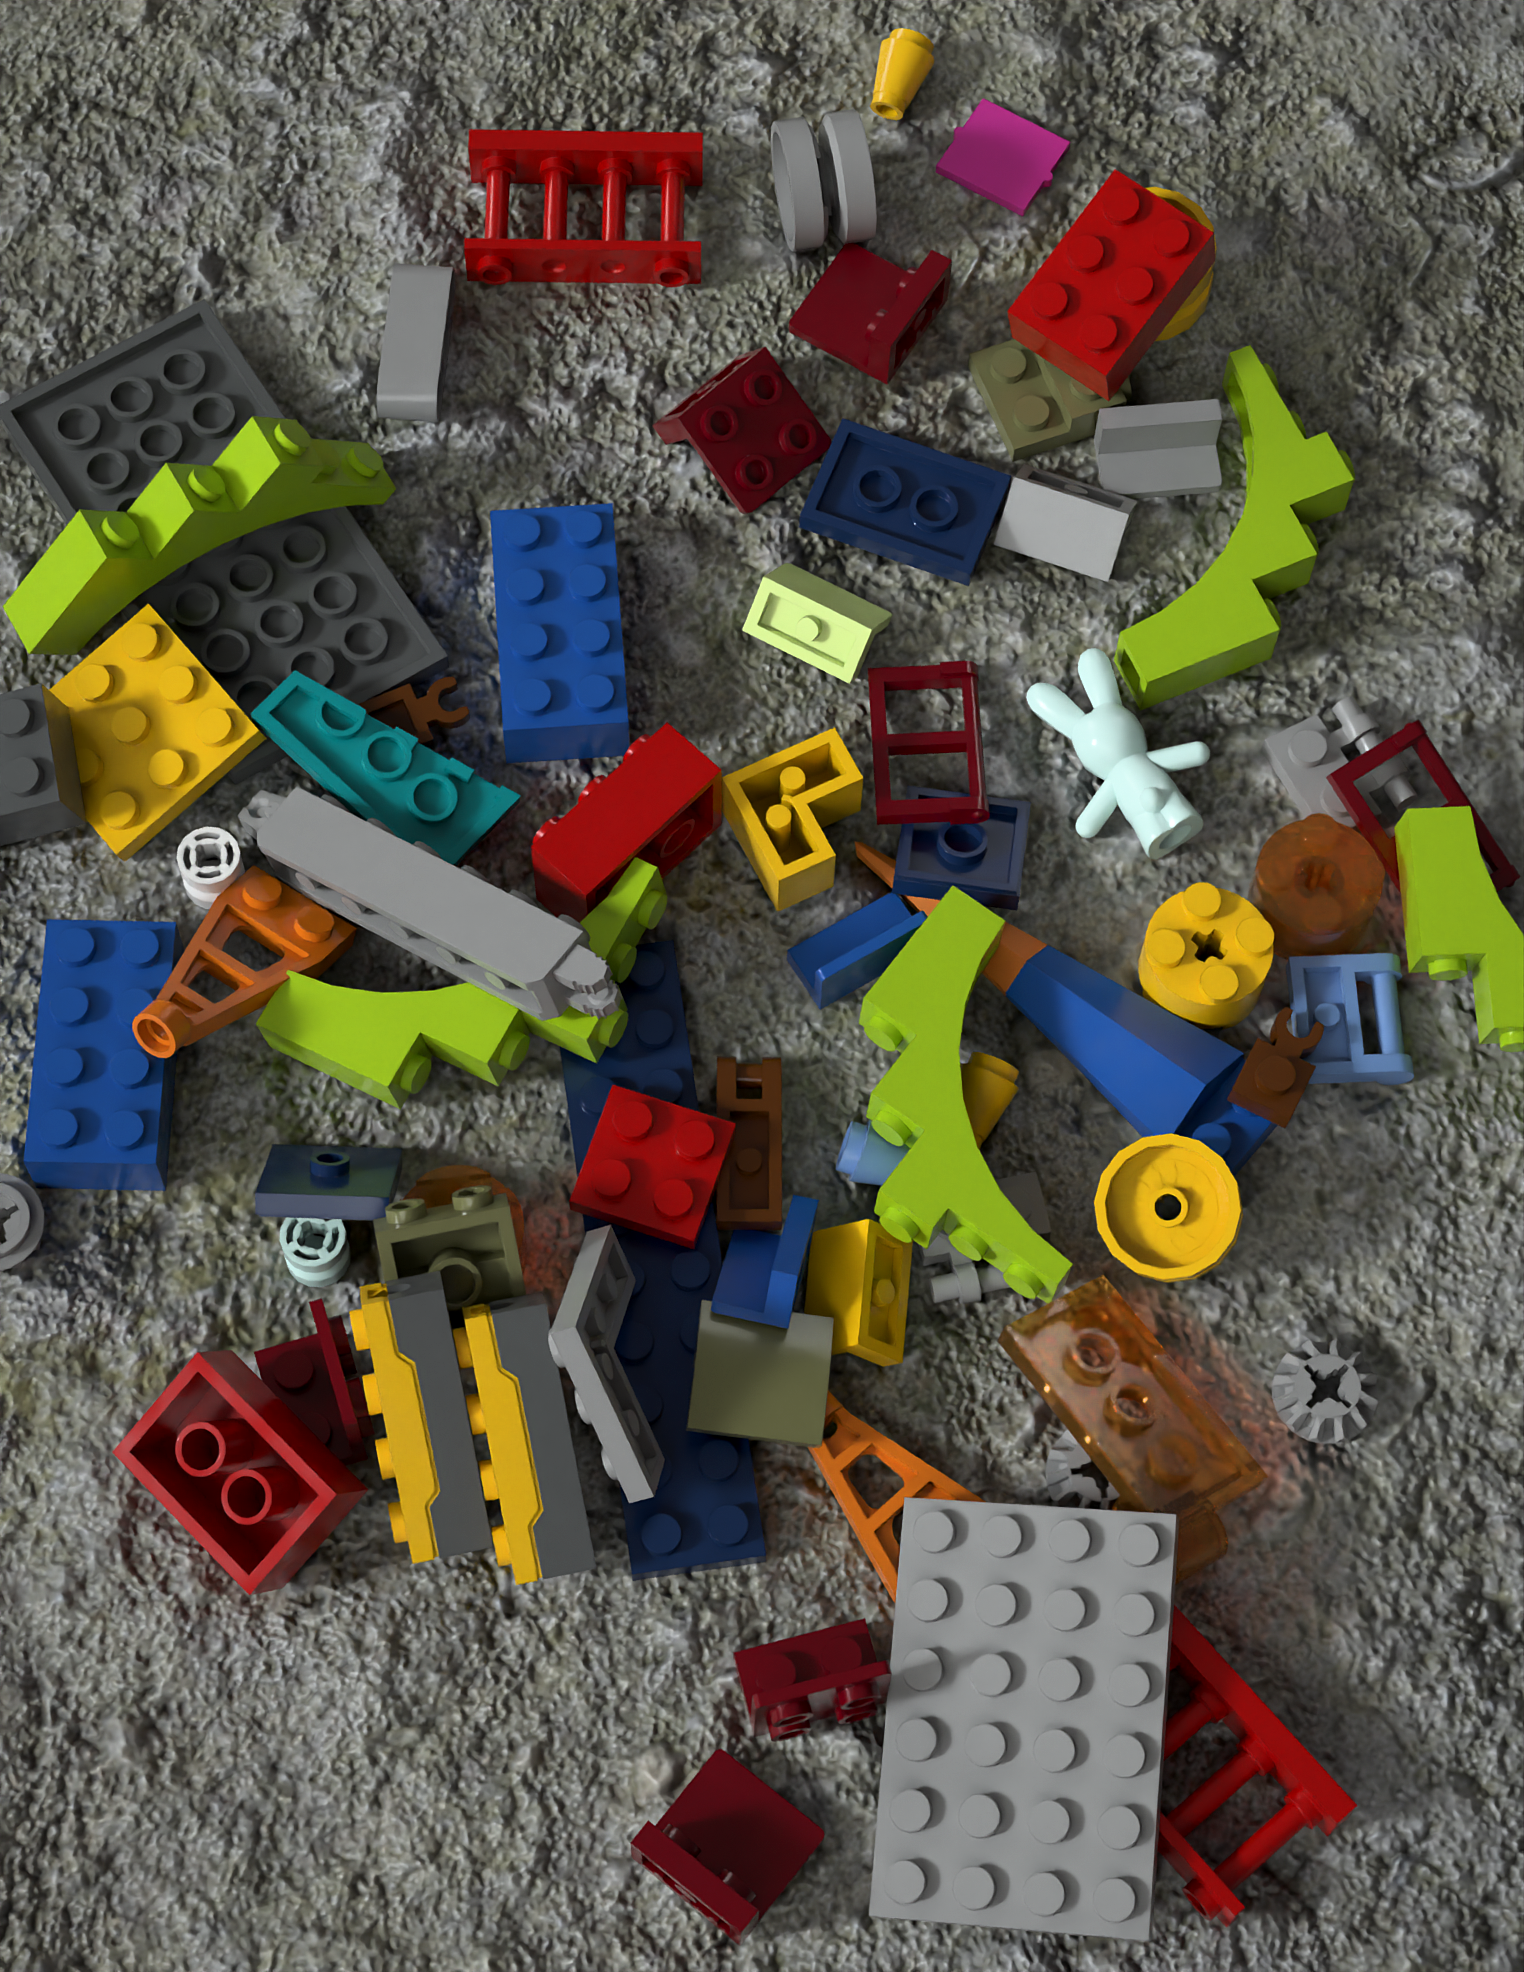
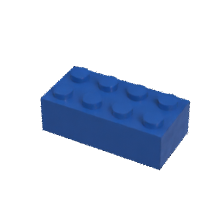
[490,503,629,764]
[24,919,185,1191]

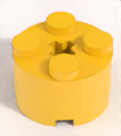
[1138,882,1274,1030]

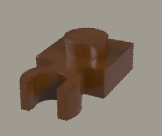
[357,677,470,748]
[1227,1007,1324,1129]

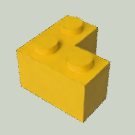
[722,727,864,912]

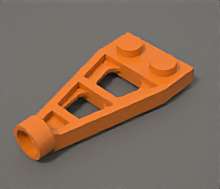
[132,865,357,1058]
[808,1390,986,1603]

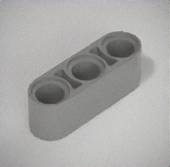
[377,263,456,422]

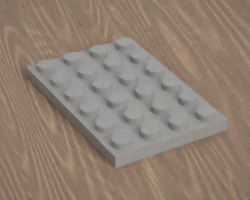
[869,1497,1179,1942]

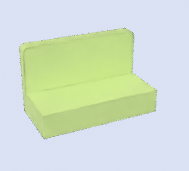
[742,563,892,684]

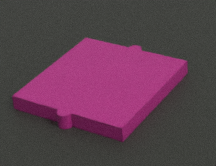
[935,98,1070,216]

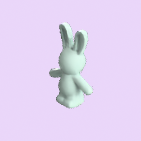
[1026,648,1210,860]

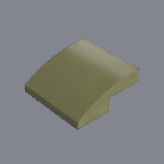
[686,1300,834,1448]

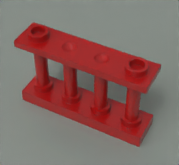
[464,129,703,287]
[1158,1605,1358,1928]

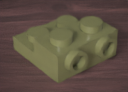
[968,339,1132,462]
[373,1185,526,1351]

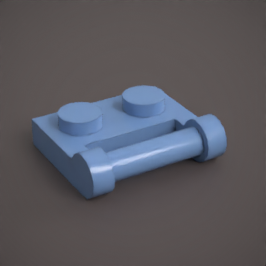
[1286,953,1414,1085]

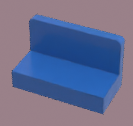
[787,892,928,1010]
[711,1195,819,1329]

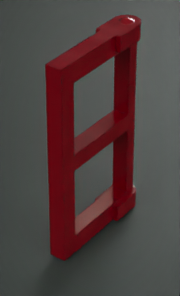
[868,661,990,825]
[1326,719,1521,894]

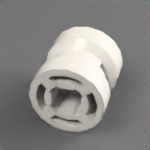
[176,827,245,909]

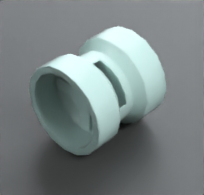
[280,1217,351,1287]

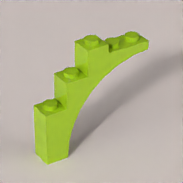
[1114,345,1355,711]
[2,416,396,655]
[1394,806,1524,1052]
[256,857,667,1110]
[859,885,1073,1305]

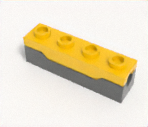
[349,1271,493,1564]
[452,1292,597,1585]

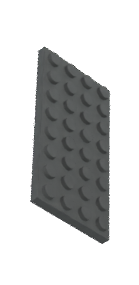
[0,299,449,785]

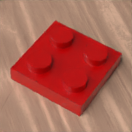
[569,1085,736,1249]

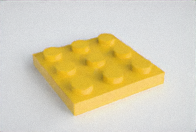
[49,603,267,862]

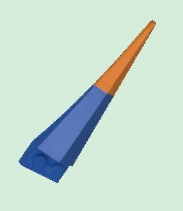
[854,841,1278,1177]

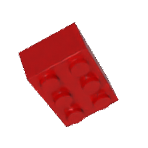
[1007,169,1215,401]
[531,722,722,923]
[112,1350,369,1595]

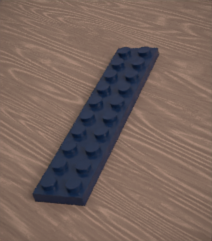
[559,940,766,1581]

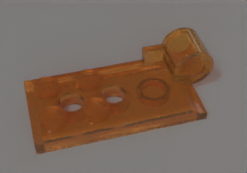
[997,1274,1269,1586]

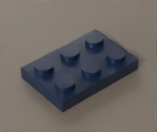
[799,418,1012,586]

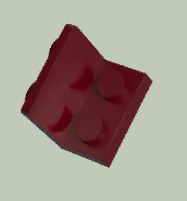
[789,243,952,385]
[652,347,832,514]
[254,1298,375,1466]
[733,1618,892,1742]
[630,1749,825,1946]

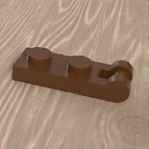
[716,1056,782,1230]

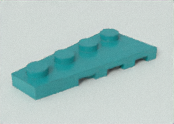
[251,670,521,866]

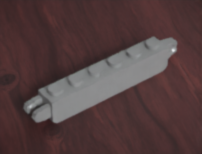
[238,786,623,1021]

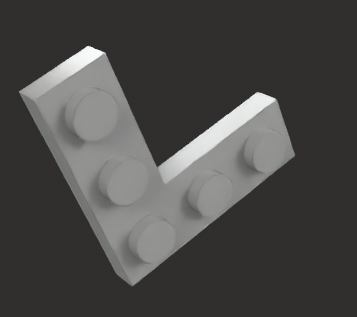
[548,1225,665,1503]

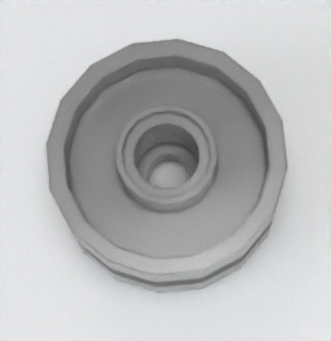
[771,109,877,252]

